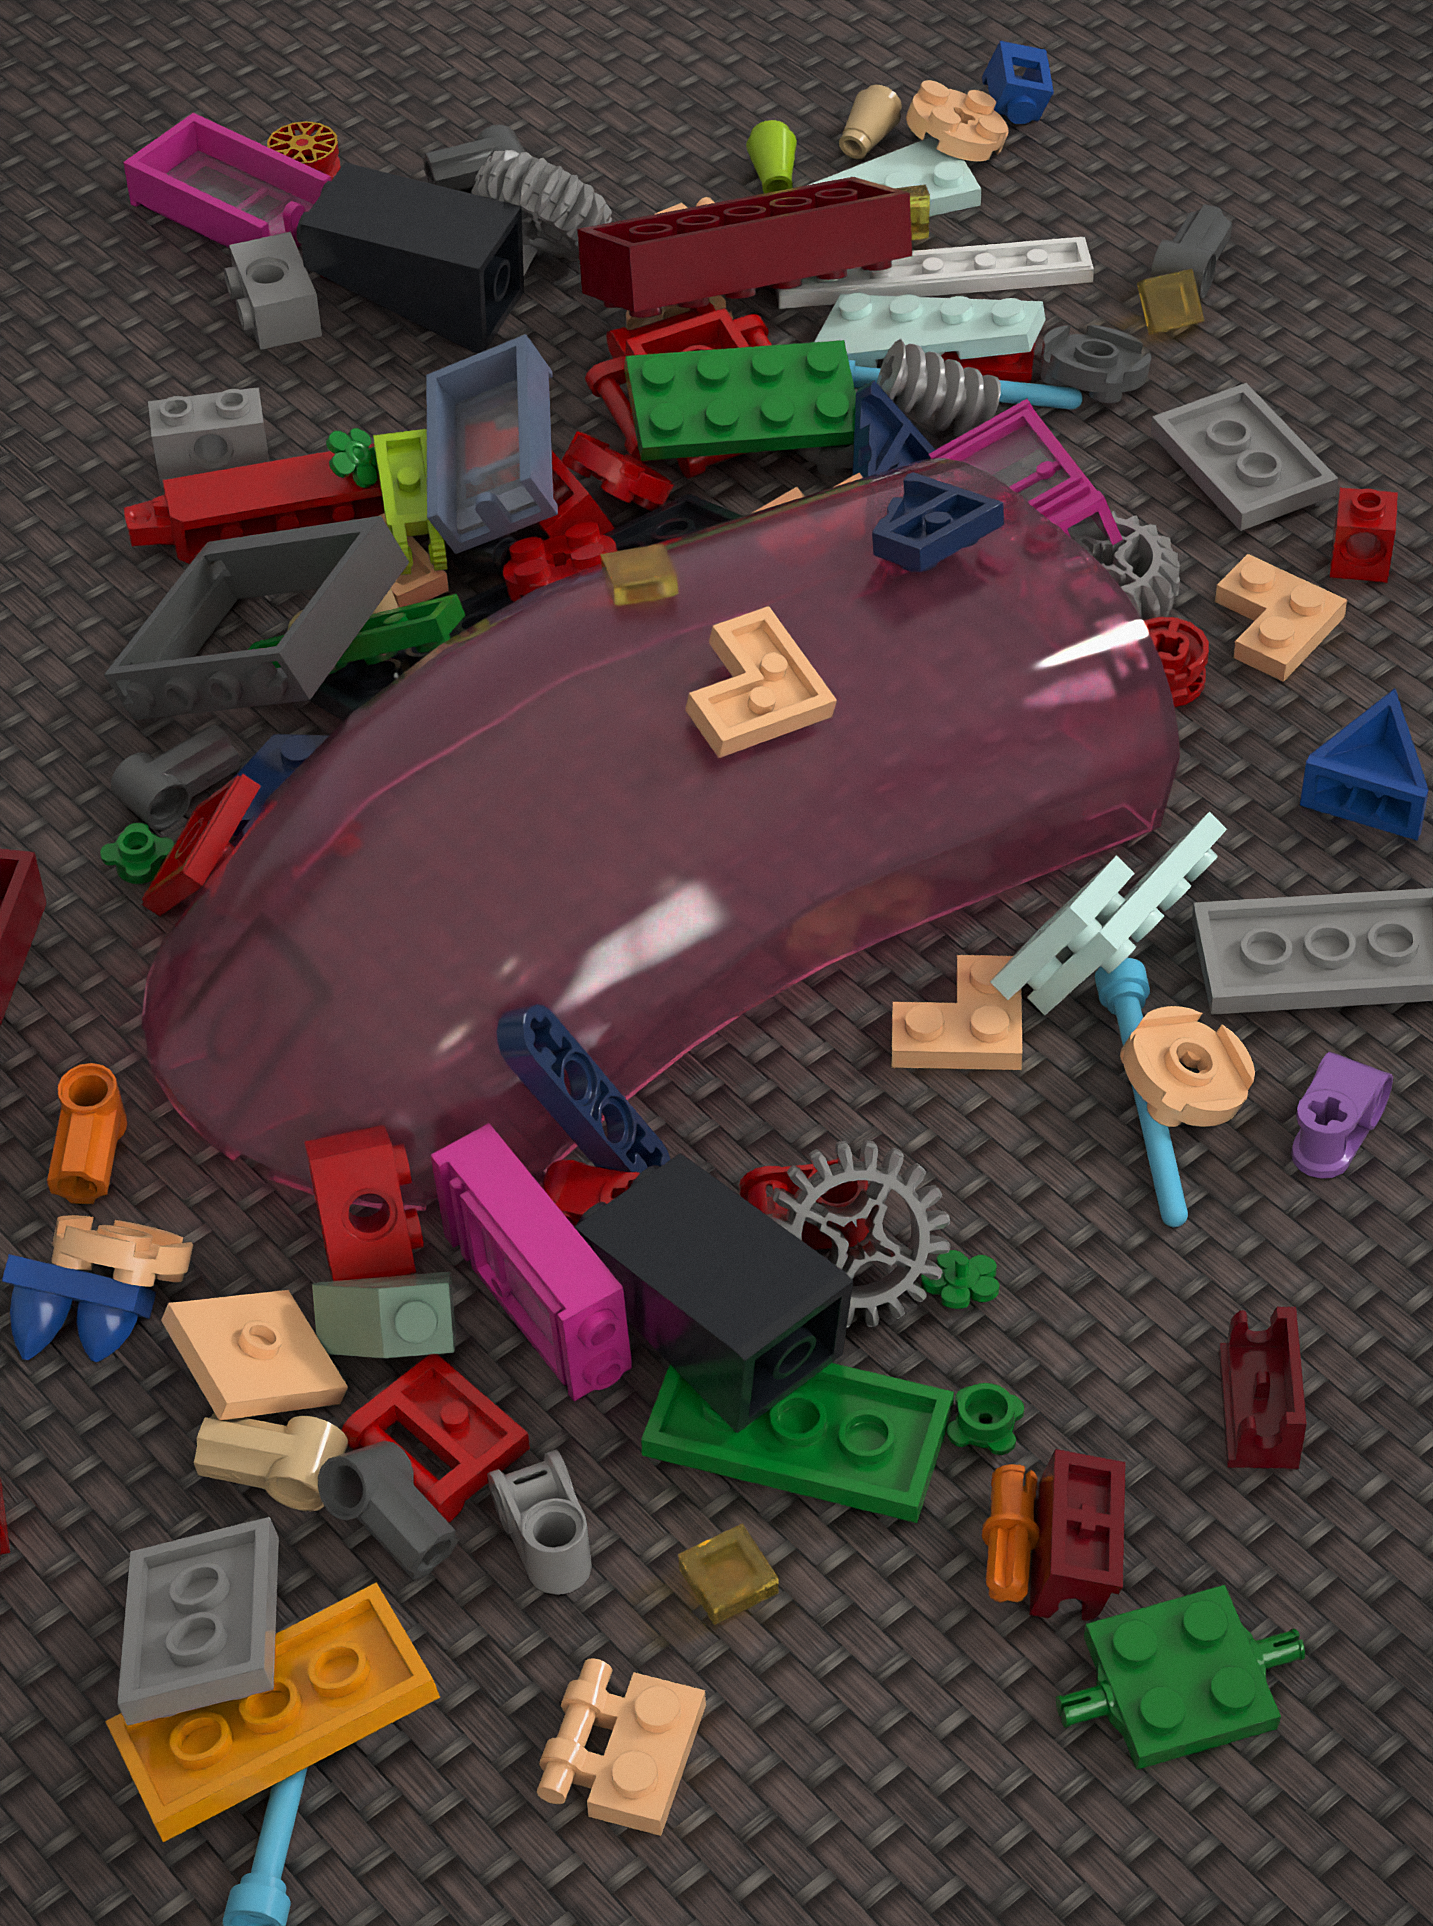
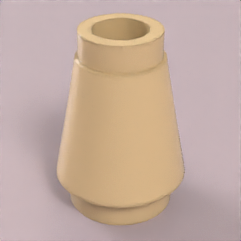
[839,85,902,159]

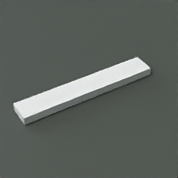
[776,237,1094,309]

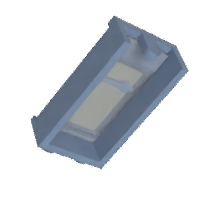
[426,334,558,554]

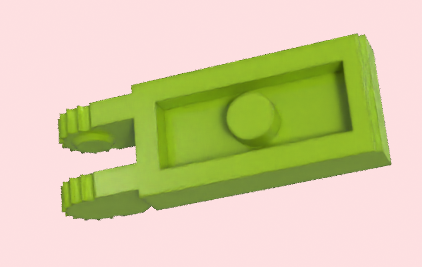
[373,429,447,575]

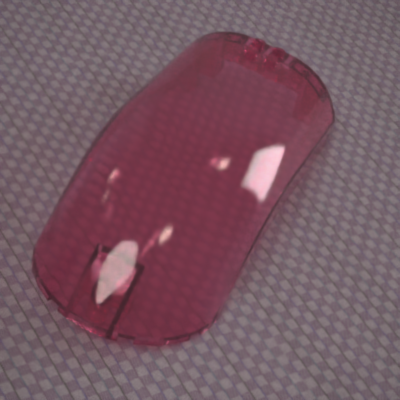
[141,458,1180,1211]

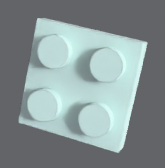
[990,855,1135,1000]

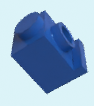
[982,41,1054,124]

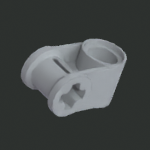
[487,1449,592,1595]

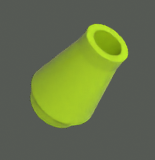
[746,120,797,193]

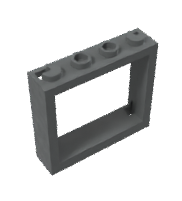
[104,516,409,720]

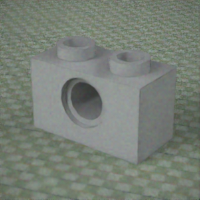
[224,232,322,350]
[148,387,269,488]

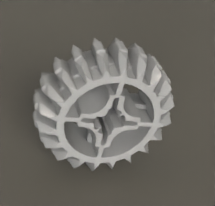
[471,150,612,261]
[1024,510,1180,644]
[767,1140,950,1327]

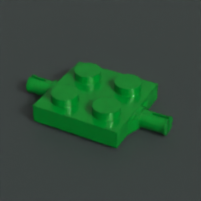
[1056,1585,1305,1770]

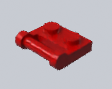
[341,1354,530,1523]

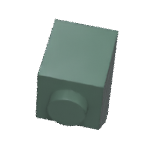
[312,1272,456,1358]

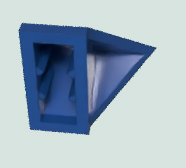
[1300,688,1429,840]

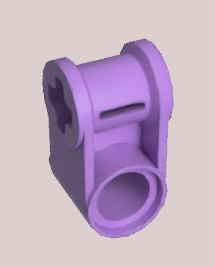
[1291,1052,1393,1179]

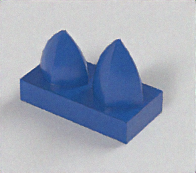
[2,1254,156,1362]

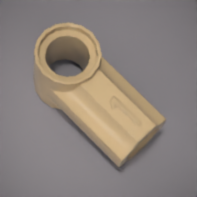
[194,1413,348,1512]

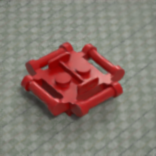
[585,301,772,478]

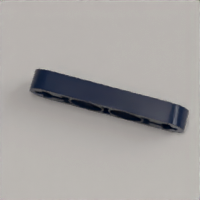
[496,1004,671,1173]

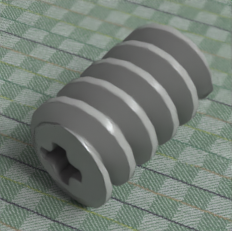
[877,339,1001,438]

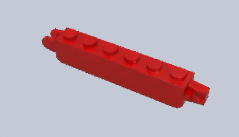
[124,423,519,564]

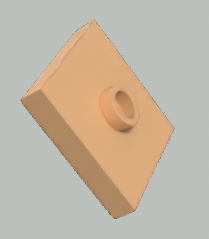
[161,1290,348,1421]

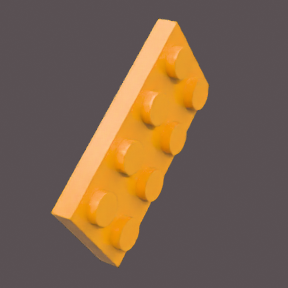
[105,1582,440,1842]

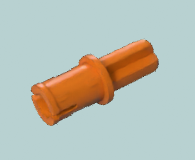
[982,1464,1040,1603]

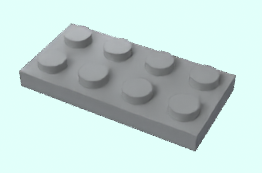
[1191,888,1433,1015]

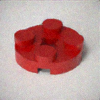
[561,431,674,511]
[503,522,622,607]

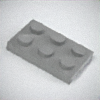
[1150,383,1338,531]
[117,1517,279,1726]

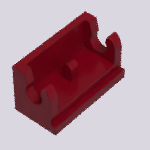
[1219,1306,1307,1469]
[1029,1449,1126,1621]

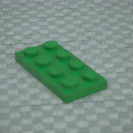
[624,340,856,461]
[641,1363,954,1523]

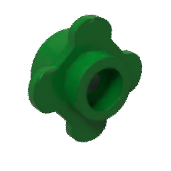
[100,823,174,884]
[947,1383,1024,1455]

